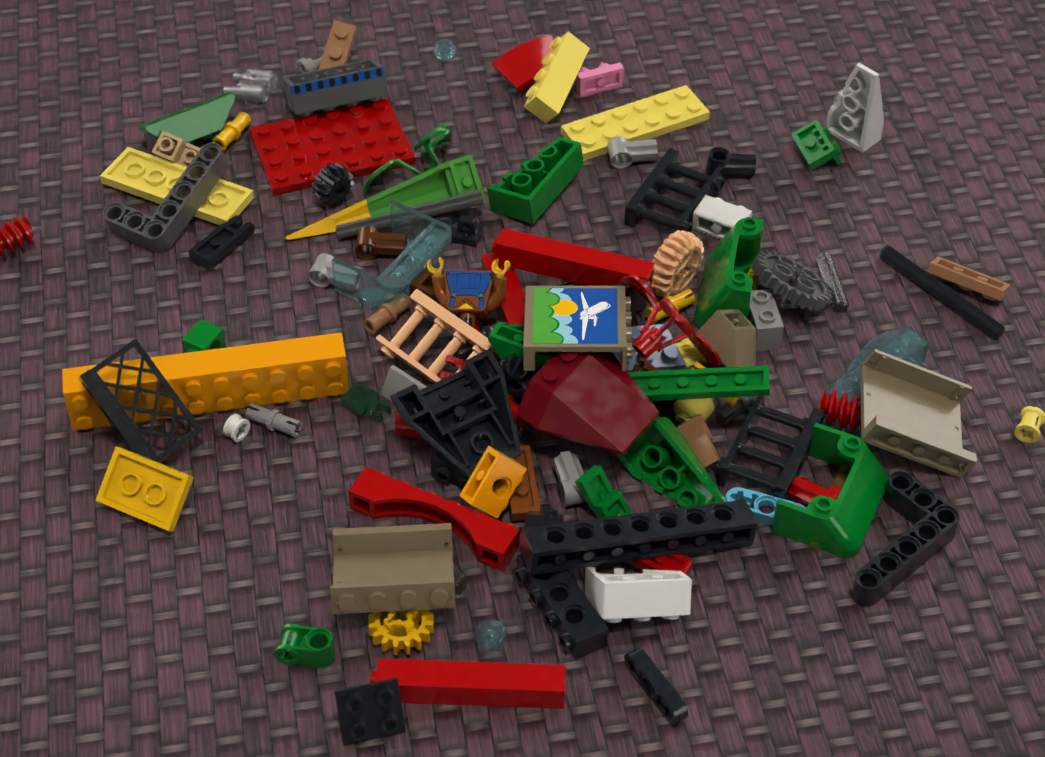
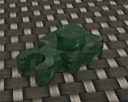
[340,381,391,423]

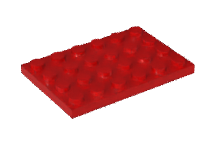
[249,98,416,196]

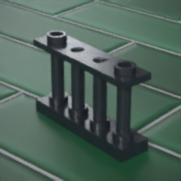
[624,148,725,233]
[716,396,824,500]

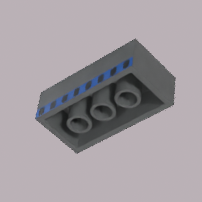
[282,58,389,116]

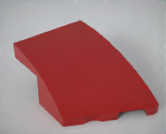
[491,35,554,93]

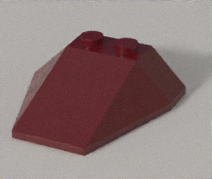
[516,352,659,455]

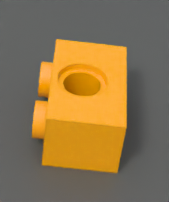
[459,446,527,519]

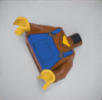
[427,257,511,329]

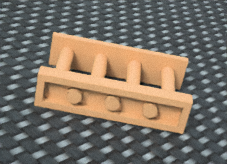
[376,288,499,384]

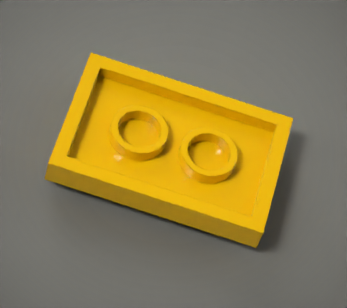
[95,446,194,531]

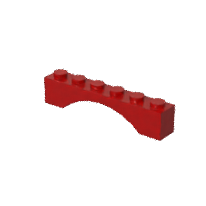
[348,467,520,572]

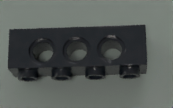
[514,554,608,660]

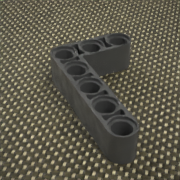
[103,143,228,253]

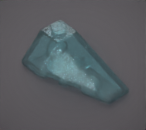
[827,327,930,404]

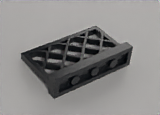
[78,339,203,462]

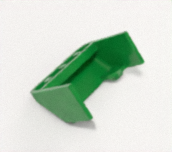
[772,423,889,558]

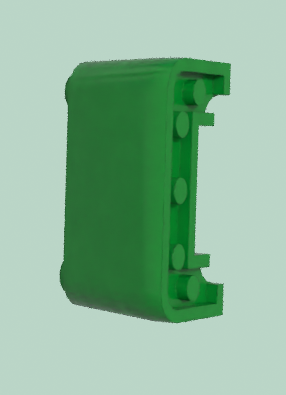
[694,217,764,329]

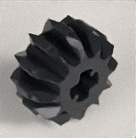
[311,162,355,206]
[499,353,541,401]

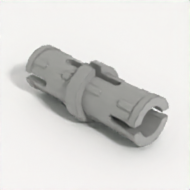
[245,403,303,438]

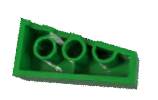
[487,137,584,224]

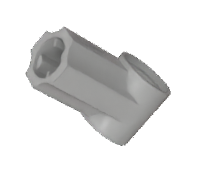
[607,136,658,169]
[308,253,364,289]
[553,451,586,507]

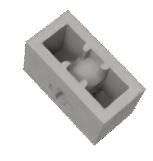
[748,289,784,352]

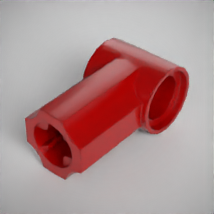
[788,477,842,507]

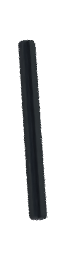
[879,245,1005,339]

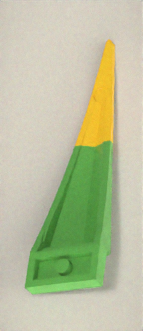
[285,154,486,240]

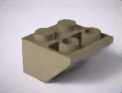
[696,309,756,368]

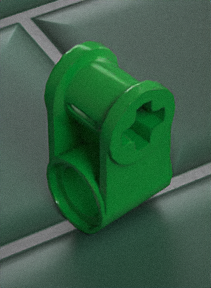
[273,623,336,668]

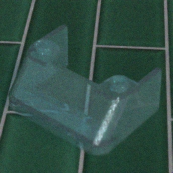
[331,200,452,307]

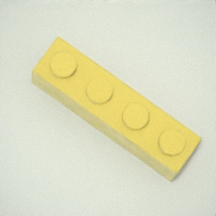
[524,32,590,124]

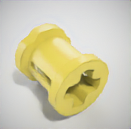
[1014,406,1045,443]

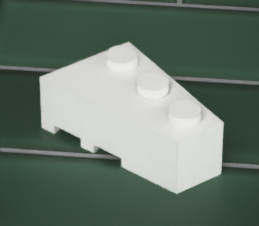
[585,567,692,623]

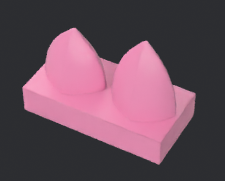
[576,63,624,97]

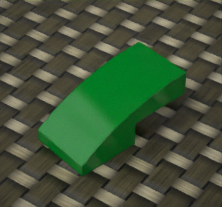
[575,465,632,518]

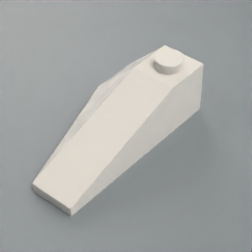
[826,63,884,153]

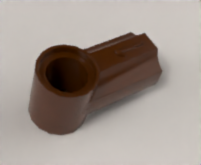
[355,226,407,260]

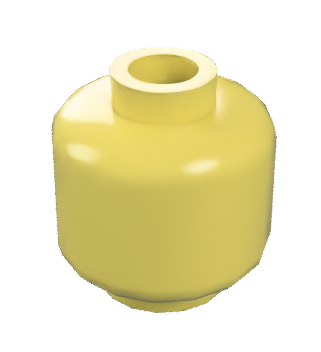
[673,398,715,424]

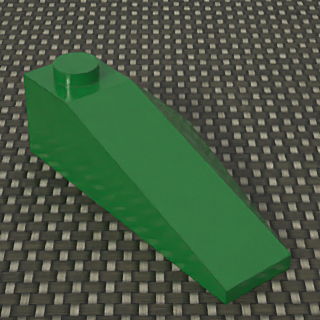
[616,417,727,507]

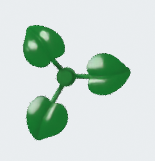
[364,121,452,194]

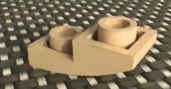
[152,130,201,167]

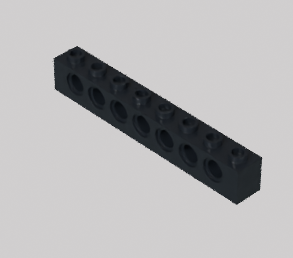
[519,499,758,575]

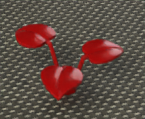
[620,275,720,368]

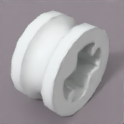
[223,414,250,442]

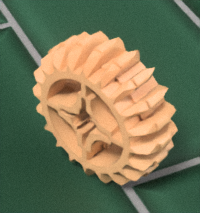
[650,230,704,298]

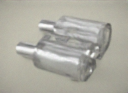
[223,69,278,103]

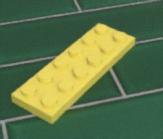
[561,85,710,161]
[100,147,254,225]

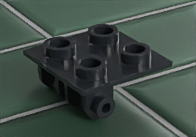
[334,677,406,746]

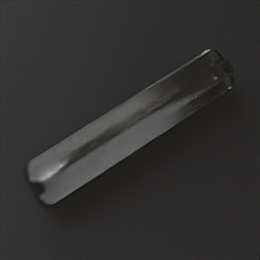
[816,252,849,313]

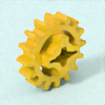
[368,609,434,655]

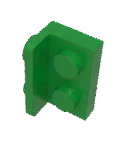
[791,119,842,170]

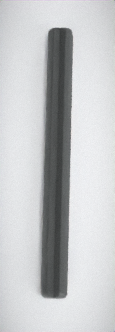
[336,190,484,240]

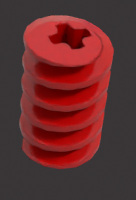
[0,214,34,258]
[818,388,861,433]

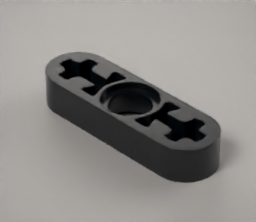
[624,647,688,725]

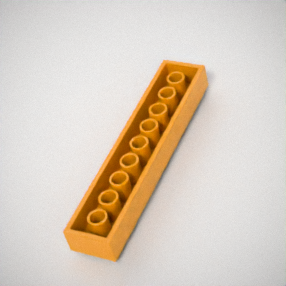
[62,332,349,431]

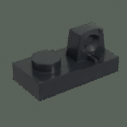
[428,215,484,247]

